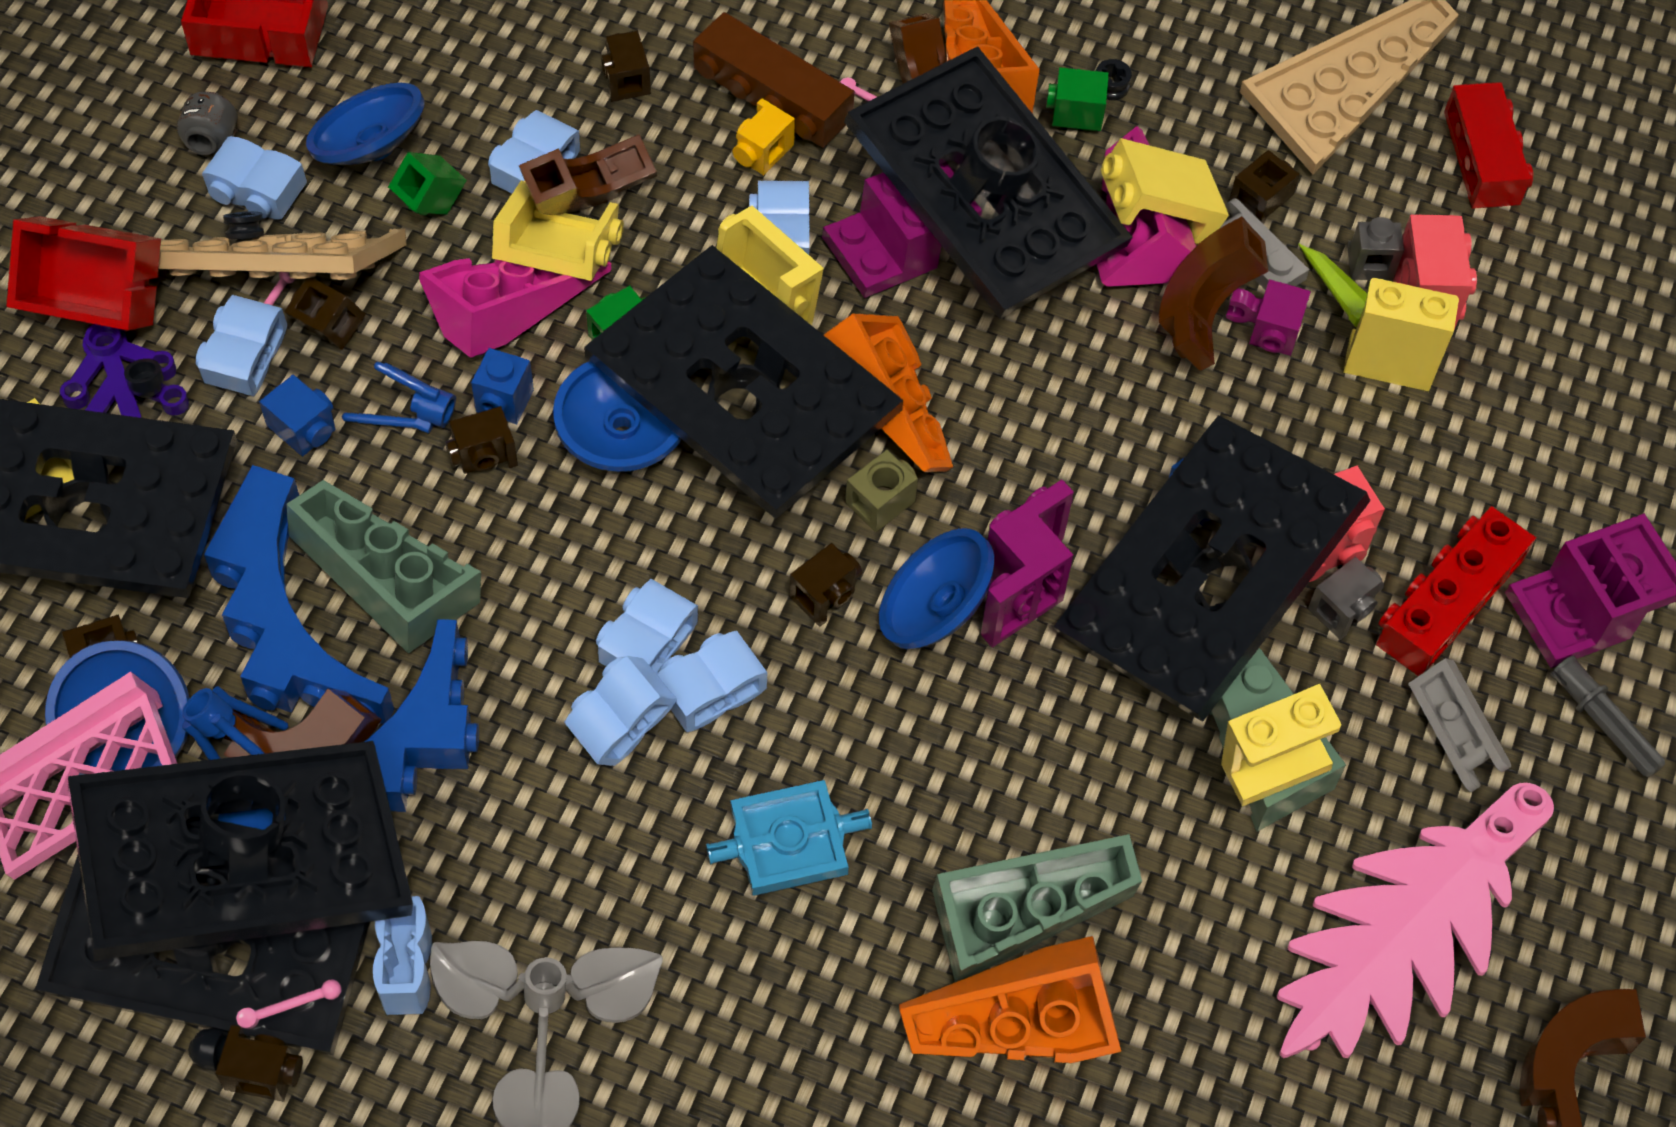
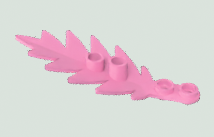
[1277,783,1554,1058]

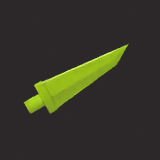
[1298,243,1367,327]

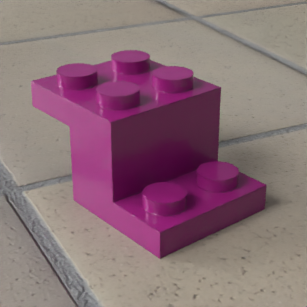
[822,162,982,298]
[981,480,1074,648]
[1505,513,1676,668]

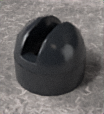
[124,359,164,398]
[188,1028,229,1071]

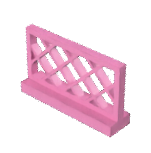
[0,672,178,880]

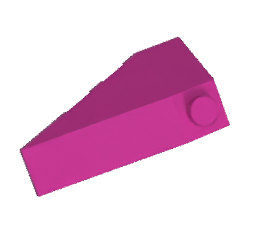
[1097,126,1196,287]
[419,258,612,358]

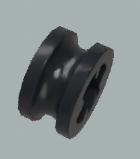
[1095,59,1132,100]
[223,211,264,239]

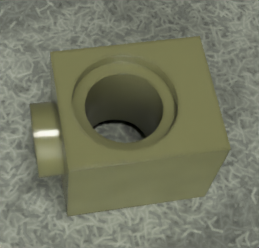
[845,450,918,532]

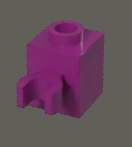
[1226,279,1311,356]

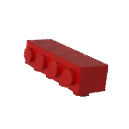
[1376,506,1537,676]

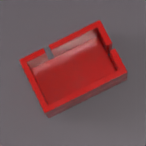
[181,0,328,67]
[6,216,161,331]

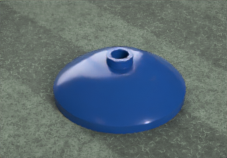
[306,83,425,165]
[553,361,681,472]
[879,528,994,649]
[45,640,190,775]

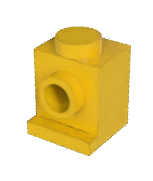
[732,98,795,176]

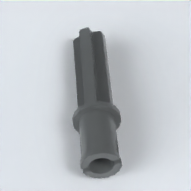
[1551,655,1665,777]

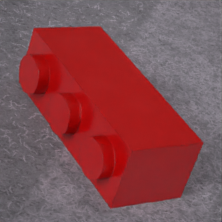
[1444,82,1533,209]

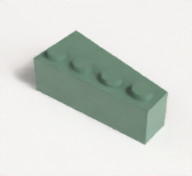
[286,480,481,653]
[1209,648,1346,832]
[932,834,1142,982]

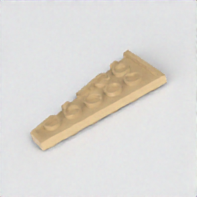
[1240,0,1459,175]
[158,228,406,280]

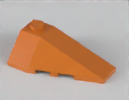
[943,0,1040,113]
[824,314,953,472]
[899,936,1121,1063]

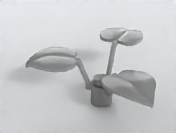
[430,941,663,1127]

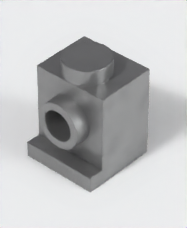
[1347,217,1404,281]
[1308,556,1384,640]

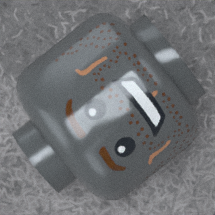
[177,92,238,155]

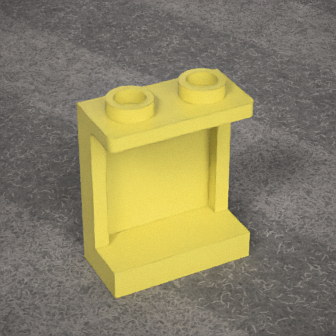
[1101,138,1229,244]
[492,180,624,281]
[716,206,824,325]
[1343,278,1459,391]
[1221,684,1341,807]

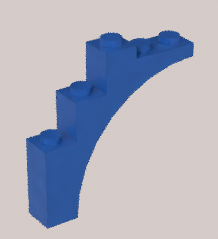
[204,465,394,724]
[218,619,479,830]

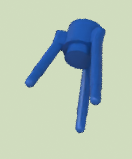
[342,362,456,434]
[182,686,288,760]

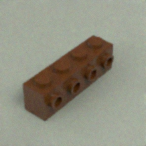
[693,12,855,148]

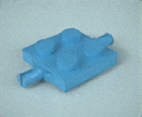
[706,780,872,896]

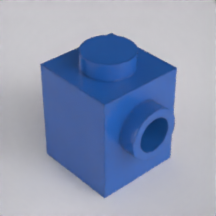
[471,348,534,425]
[259,374,336,457]

